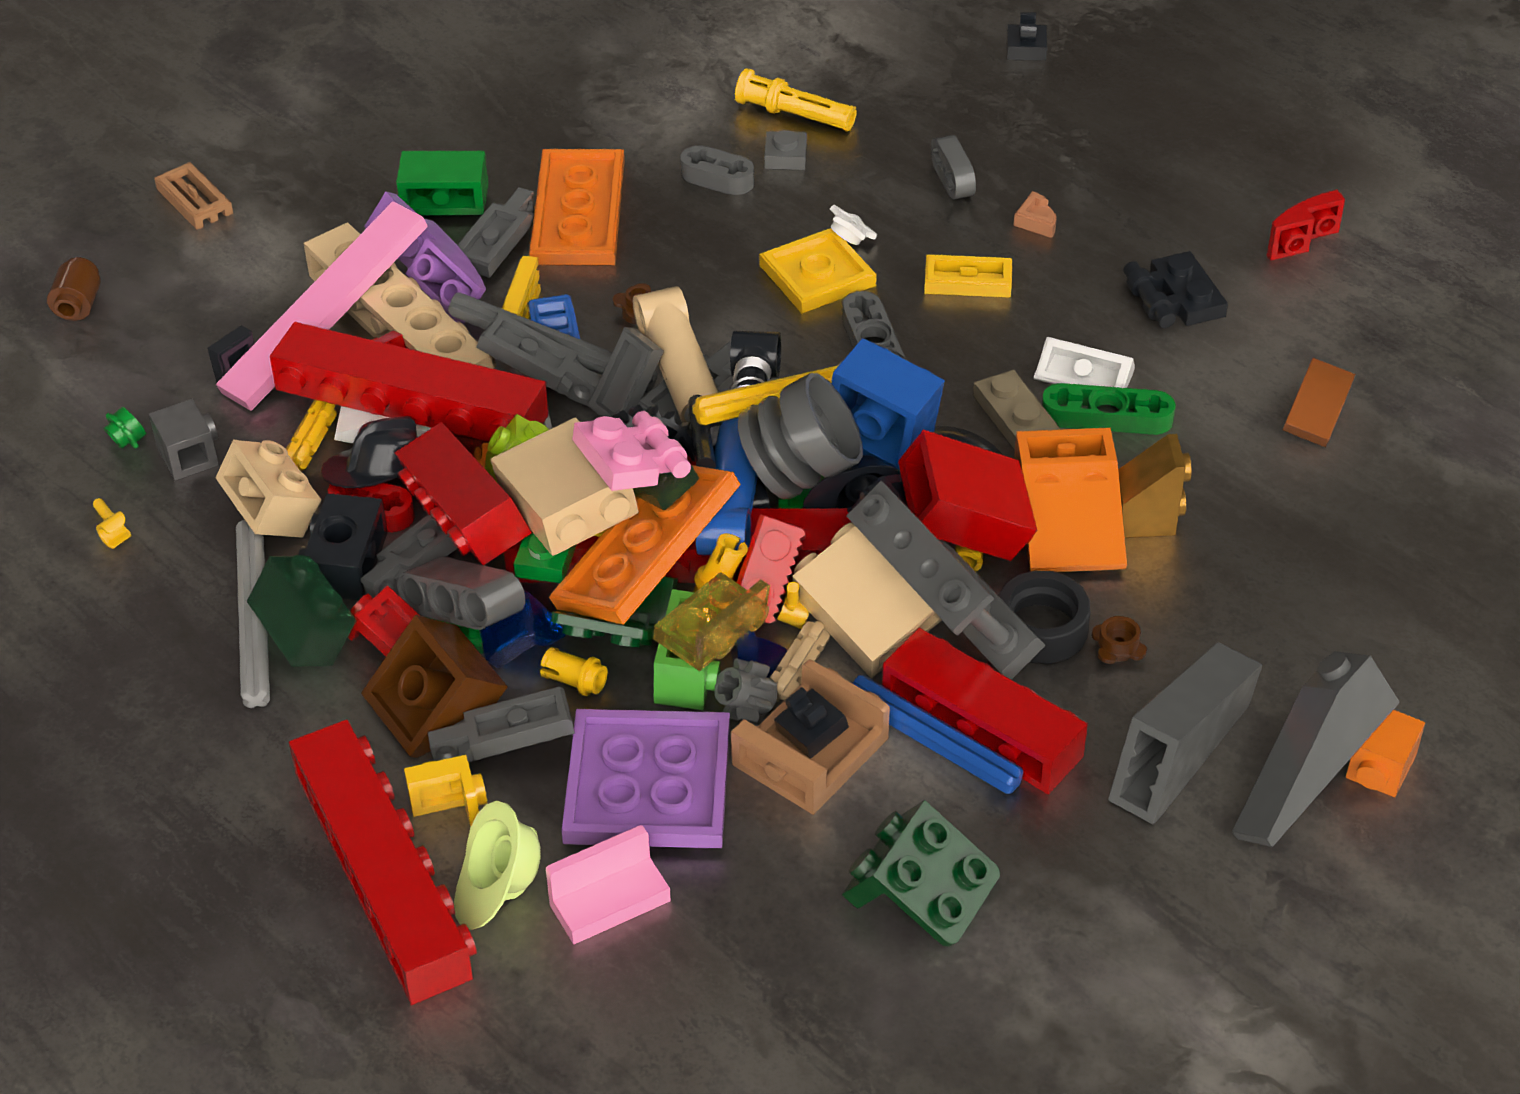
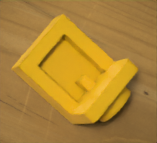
[404,755,487,827]

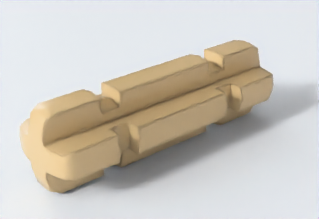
[770,620,831,702]

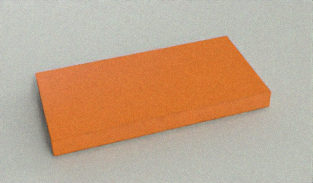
[529,149,625,265]
[549,465,741,625]

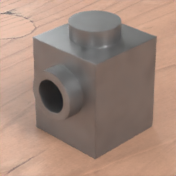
[149,399,219,481]

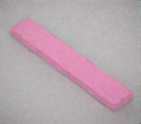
[216,201,428,411]

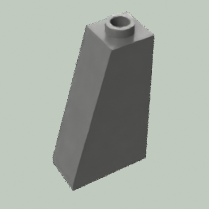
[1108,642,1263,825]

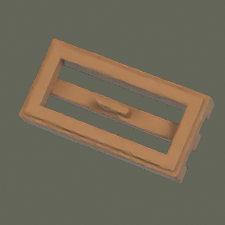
[154,162,233,230]

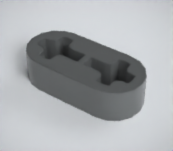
[931,135,976,199]
[680,145,754,195]

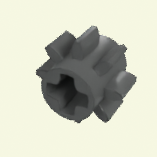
[715,658,777,724]

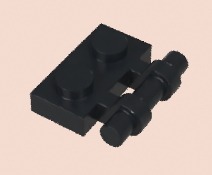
[1123,251,1228,328]

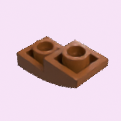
[1282,358,1356,447]

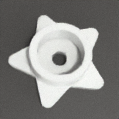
[830,205,877,245]

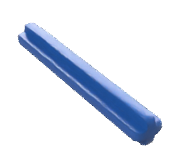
[851,675,1024,794]

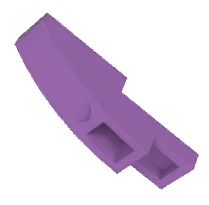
[364,192,486,324]

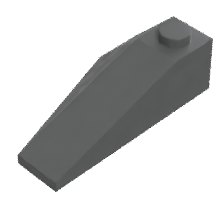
[1232,651,1400,847]

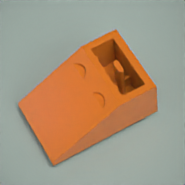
[1014,428,1127,572]

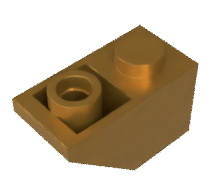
[1118,434,1192,538]

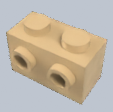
[215,440,321,538]

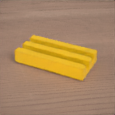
[924,254,1012,298]
[502,256,541,319]

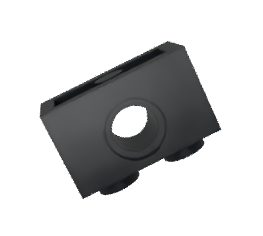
[297,493,388,600]

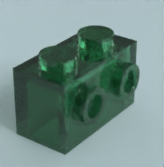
[247,555,357,667]

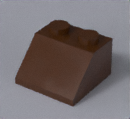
[361,615,508,758]

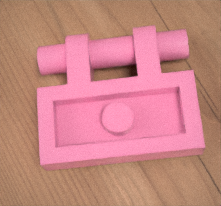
[572,411,691,491]

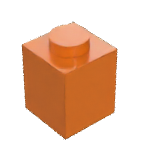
[1346,710,1426,798]

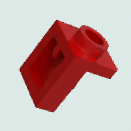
[344,585,420,656]

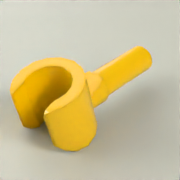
[93,498,132,549]
[777,581,810,629]

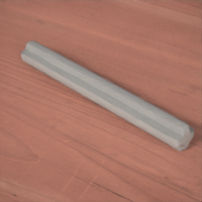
[236,520,270,709]

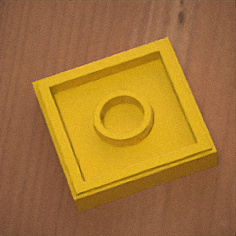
[759,228,877,314]

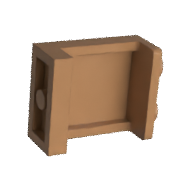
[731,659,890,815]

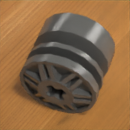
[738,373,863,499]

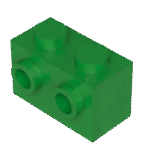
[396,151,488,215]

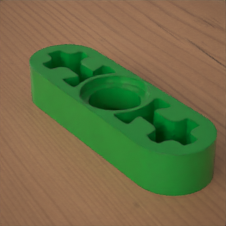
[1042,383,1176,435]

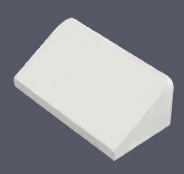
[1034,337,1135,388]

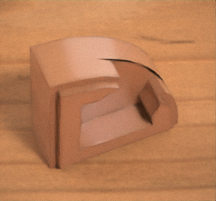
[1014,191,1057,238]

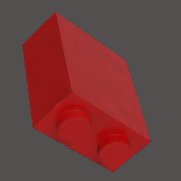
[898,429,1038,561]

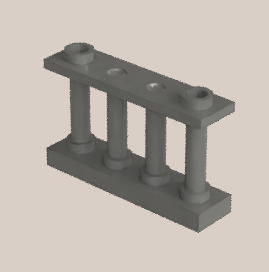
[847,481,1046,680]

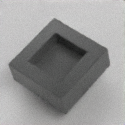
[764,130,807,170]

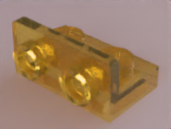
[653,572,770,672]

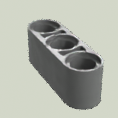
[396,557,525,630]

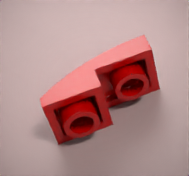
[1267,189,1345,261]

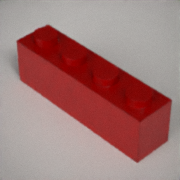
[395,422,532,565]
[882,628,1088,795]

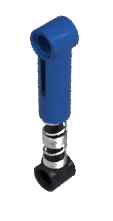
[696,331,782,557]

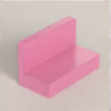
[546,825,671,945]

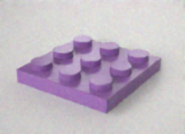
[562,709,730,848]

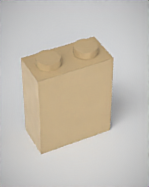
[490,417,639,556]
[792,523,942,679]

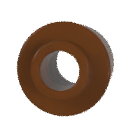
[47,257,101,321]

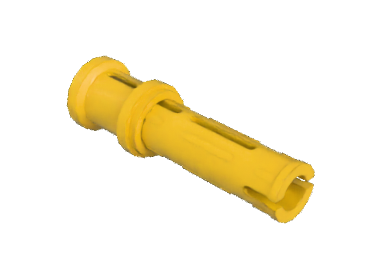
[735,68,857,132]

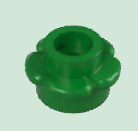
[104,407,147,449]

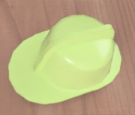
[454,801,541,930]

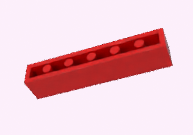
[269,322,548,442]
[288,719,477,1005]

